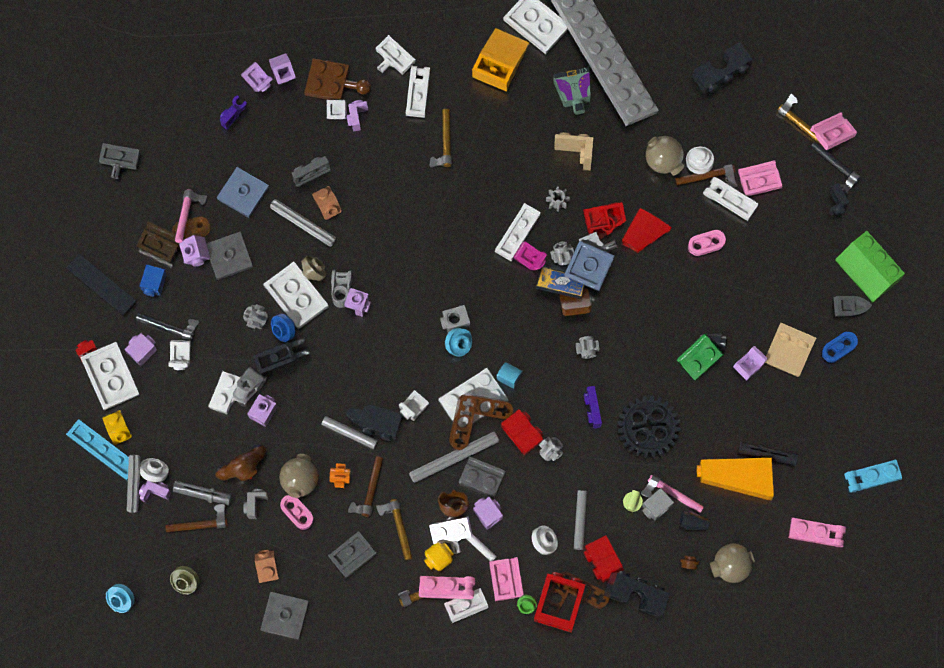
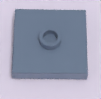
[217,167,269,218]
[564,241,615,291]

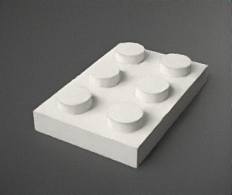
[503,0,568,54]
[264,262,329,330]
[81,342,139,410]
[439,368,508,432]

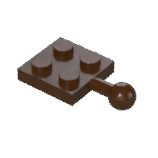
[304,59,371,100]

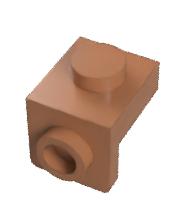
[312,186,342,220]
[255,550,279,583]

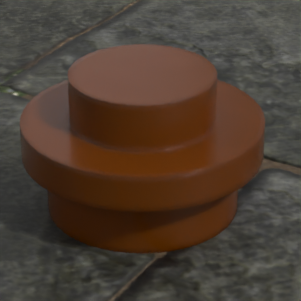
[680,555,700,569]

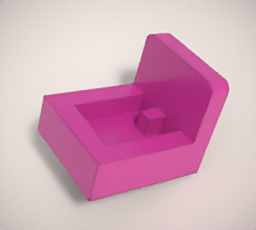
[513,242,547,270]

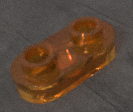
[172,217,210,240]

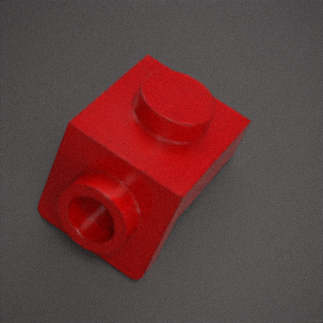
[75,340,97,363]

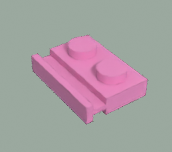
[810,112,857,150]
[738,161,782,197]
[489,557,523,601]

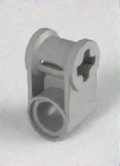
[331,270,352,308]
[233,367,267,403]

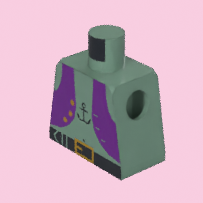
[553,67,590,114]

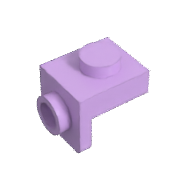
[241,62,273,92]
[347,100,368,132]
[344,288,371,317]
[733,346,767,380]
[139,481,171,503]

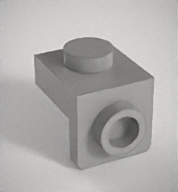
[244,489,268,519]

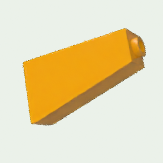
[697,458,774,500]

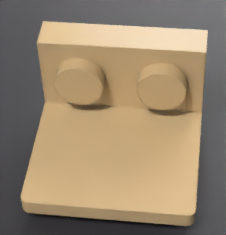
[555,133,593,171]
[765,323,816,377]

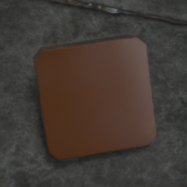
[560,288,591,316]

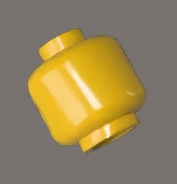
[424,542,454,571]

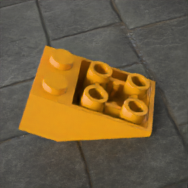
[472,28,529,92]

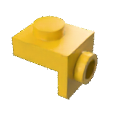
[102,410,132,445]

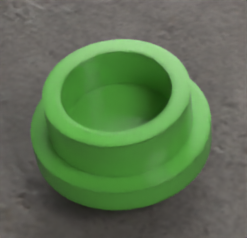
[517,595,537,614]

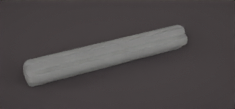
[270,199,336,246]

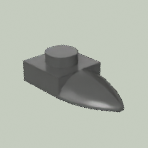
[833,296,872,316]

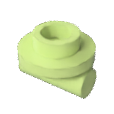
[623,490,643,512]

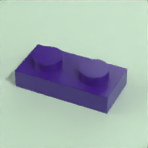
[584,386,602,428]

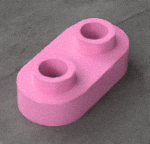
[688,230,726,256]
[280,495,313,530]

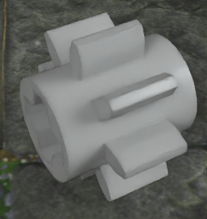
[546,187,570,212]
[550,242,574,265]
[243,304,267,329]
[576,336,599,359]
[539,437,563,461]

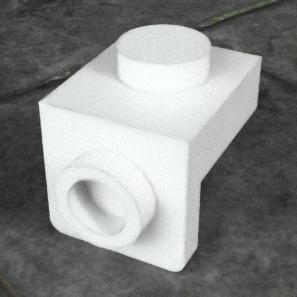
[169,340,191,370]
[399,390,429,421]

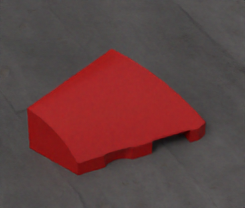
[583,202,626,240]
[622,208,672,253]

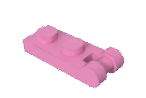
[789,518,846,547]
[419,576,475,599]

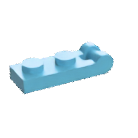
[844,460,902,493]

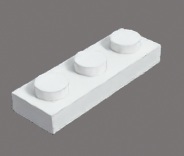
[495,203,541,261]

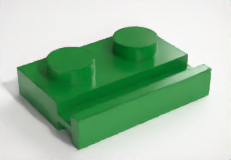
[677,334,724,380]

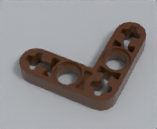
[449,394,513,450]
[541,572,609,625]

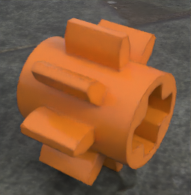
[330,463,351,488]

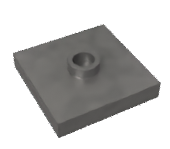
[206,232,253,280]
[261,592,309,640]

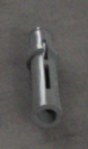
[173,480,232,506]

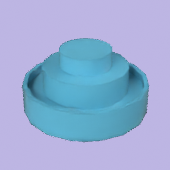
[445,327,472,356]
[106,584,134,613]

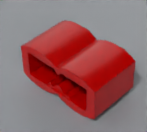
[501,410,544,456]
[583,536,624,582]

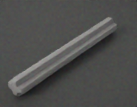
[409,432,499,482]

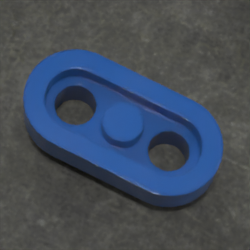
[822,332,858,362]

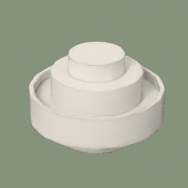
[686,146,714,174]
[140,458,168,482]
[532,526,558,555]

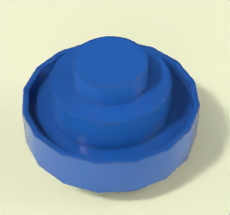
[271,314,295,342]

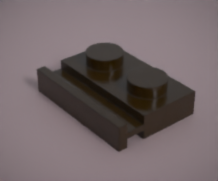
[137,221,180,263]

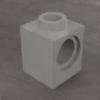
[440,305,470,333]
[642,488,674,521]

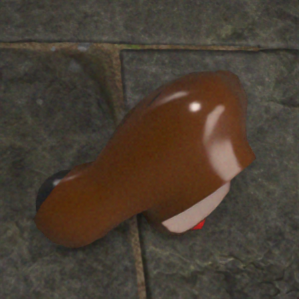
[215,445,266,481]

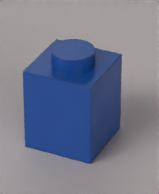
[140,265,167,296]

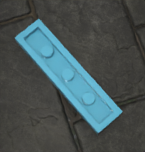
[66,419,129,481]

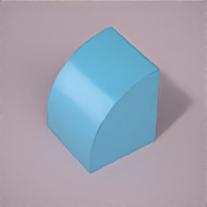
[497,362,523,389]

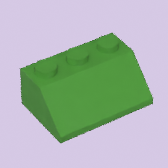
[835,231,905,303]

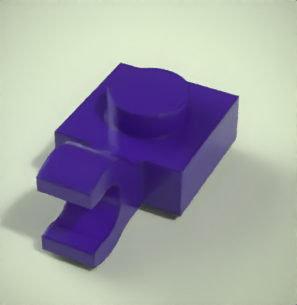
[220,95,247,130]

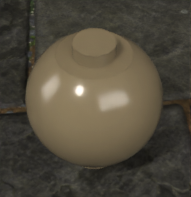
[646,136,684,176]
[279,454,318,498]
[710,543,755,583]

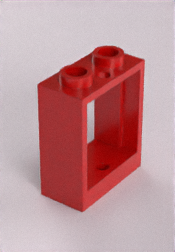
[534,572,585,633]

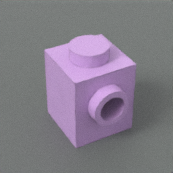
[269,53,296,84]
[179,235,210,267]
[125,333,157,366]
[248,394,278,427]
[473,497,503,530]

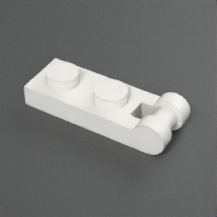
[406,66,430,118]
[703,177,758,221]

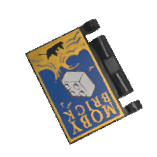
[536,262,585,299]

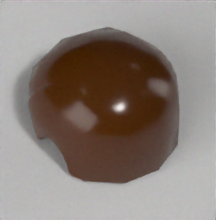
[438,490,469,517]

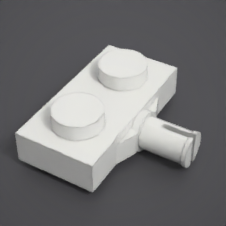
[376,35,415,75]
[208,371,247,414]
[429,516,473,554]
[444,586,489,623]

